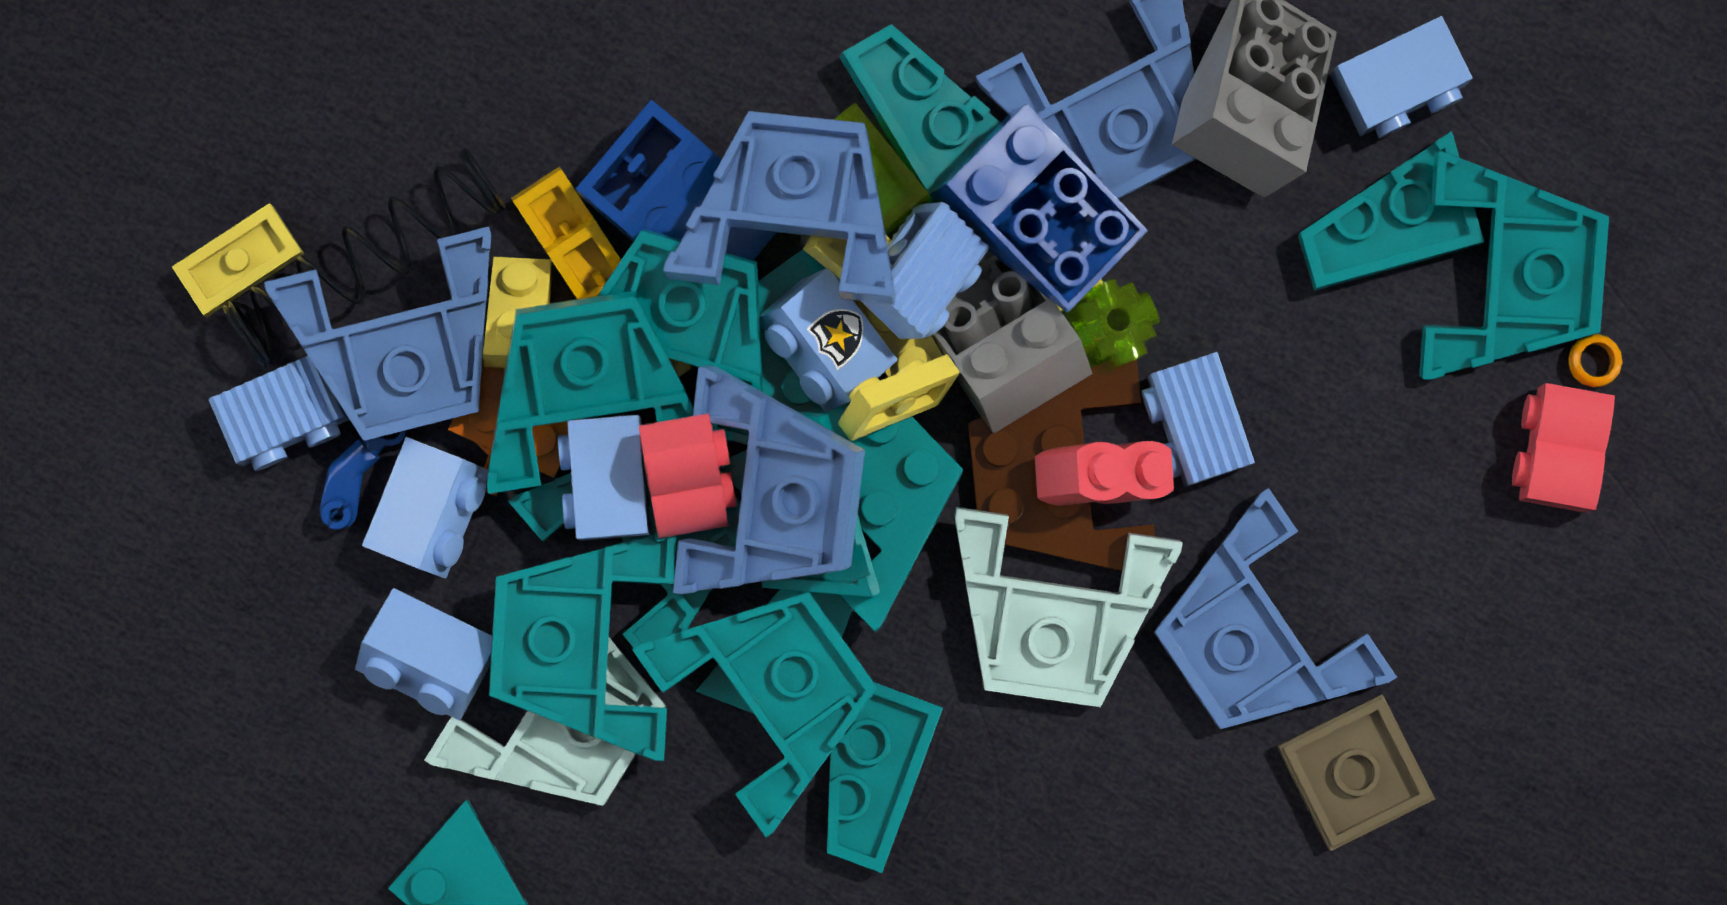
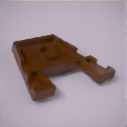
[967,351,1155,571]

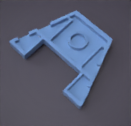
[975,0,1196,199]
[663,111,896,305]
[264,227,491,441]
[673,365,865,594]
[1153,488,1397,729]

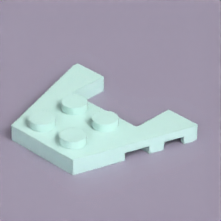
[954,507,1183,707]
[424,637,666,806]

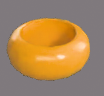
[1568,334,1623,388]

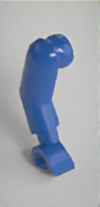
[319,430,408,530]

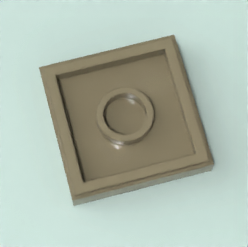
[1277,694,1435,851]

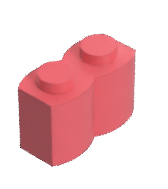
[1512,383,1615,513]
[638,413,737,539]
[1035,441,1174,506]

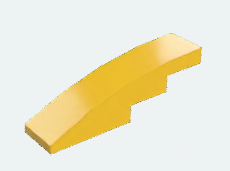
[511,167,692,377]

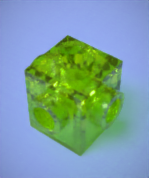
[1071,279,1160,367]

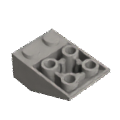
[1172,0,1337,198]
[932,251,1093,434]

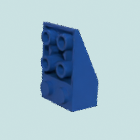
[576,99,777,261]
[929,104,1148,312]

